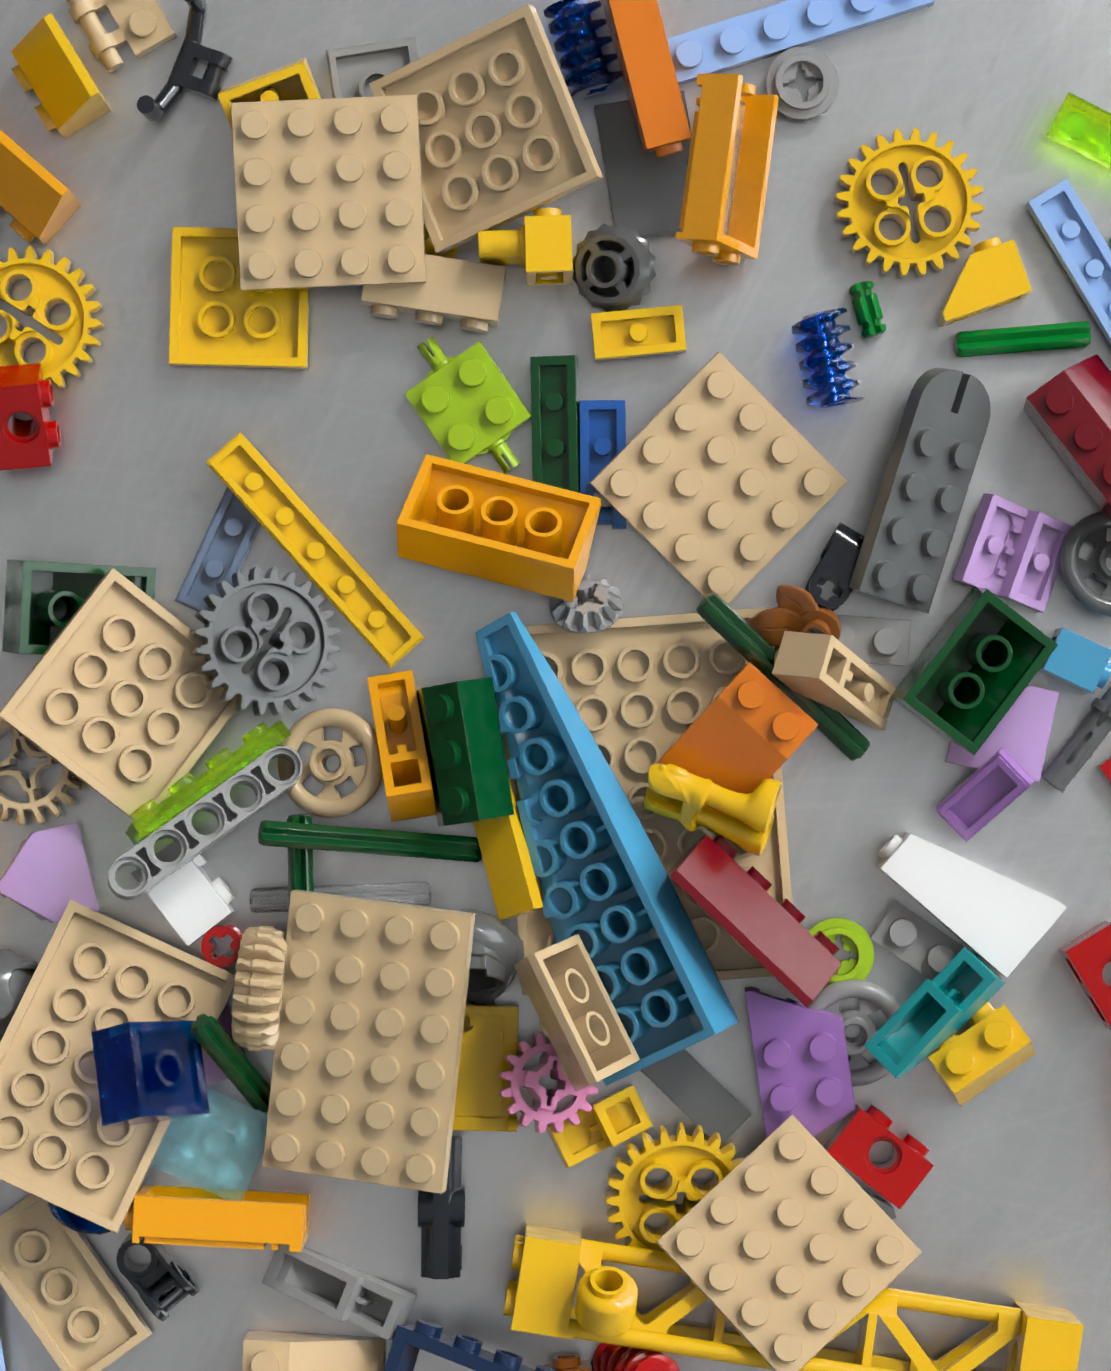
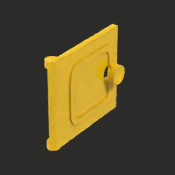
[453,1004,519,1132]

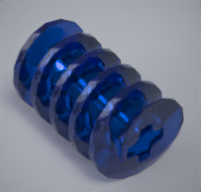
[543,0,623,101]
[791,308,864,408]

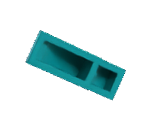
[864,947,1006,1079]

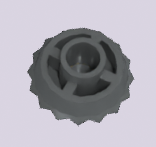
[573,223,656,312]

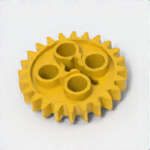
[834,128,984,279]
[0,246,104,389]
[605,1123,744,1274]

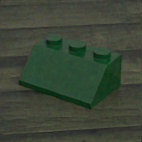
[891,587,1058,755]
[416,677,514,826]

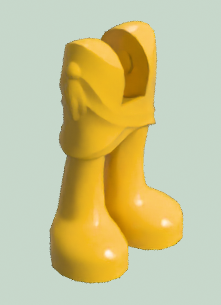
[643,763,782,856]

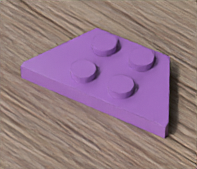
[745,986,855,1139]

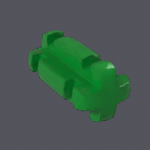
[849,281,886,338]

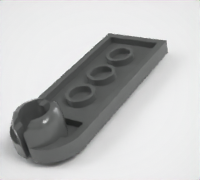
[848,368,990,614]

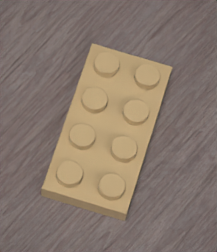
[0,1194,152,1371]

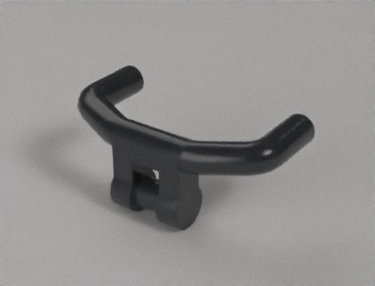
[137,0,234,122]

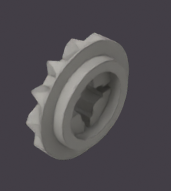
[766,47,839,121]
[549,574,623,633]

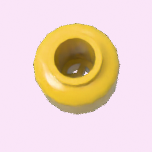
[575,1266,638,1338]

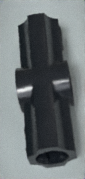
[418,1136,465,1279]

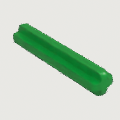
[955,321,1091,357]

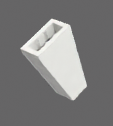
[877,833,1067,978]

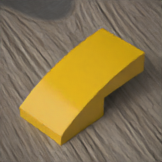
[546,1085,653,1168]

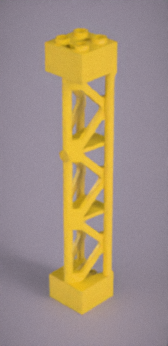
[503,1223,1084,1371]

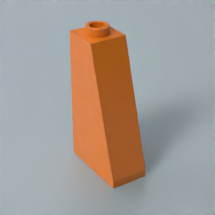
[601,0,691,158]

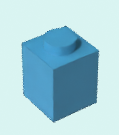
[1039,627,1111,694]

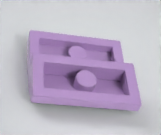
[953,493,1073,613]
[945,685,1059,782]

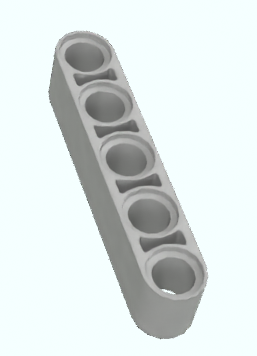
[108,746,303,900]

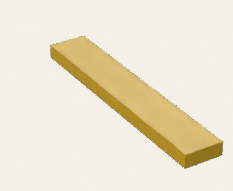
[206,432,424,668]

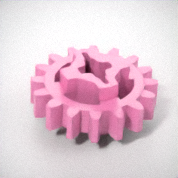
[497,1033,599,1133]

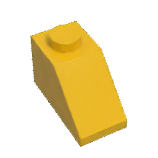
[937,237,1032,328]

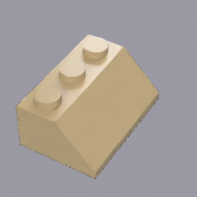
[514,934,640,1092]

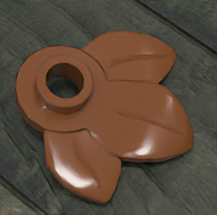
[749,585,841,651]

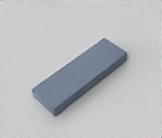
[175,487,261,612]

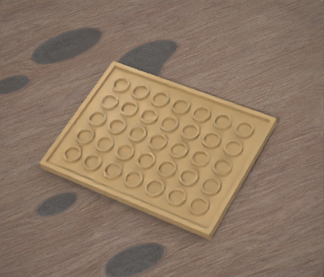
[503,607,792,995]

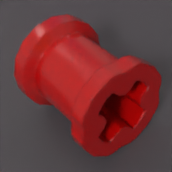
[201,924,243,967]

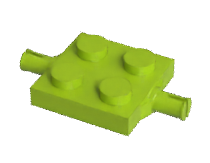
[405,336,531,474]

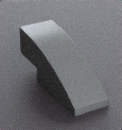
[262,1244,417,1340]

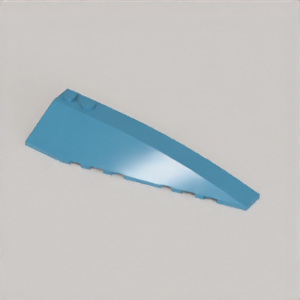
[475,611,739,1086]

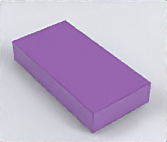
[935,748,1034,842]

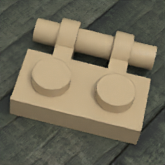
[67,0,177,72]

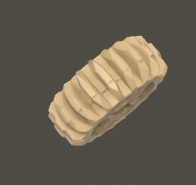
[0,718,86,826]
[231,926,287,1052]

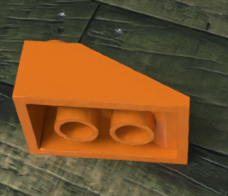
[656,662,819,810]

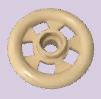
[278,708,383,818]

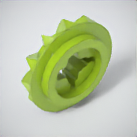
[808,918,874,987]

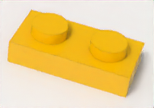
[591,305,686,361]

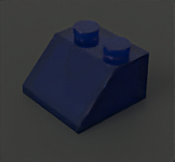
[91,1021,210,1126]

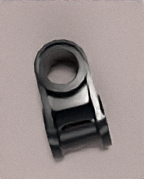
[805,522,865,611]
[116,1233,200,1321]

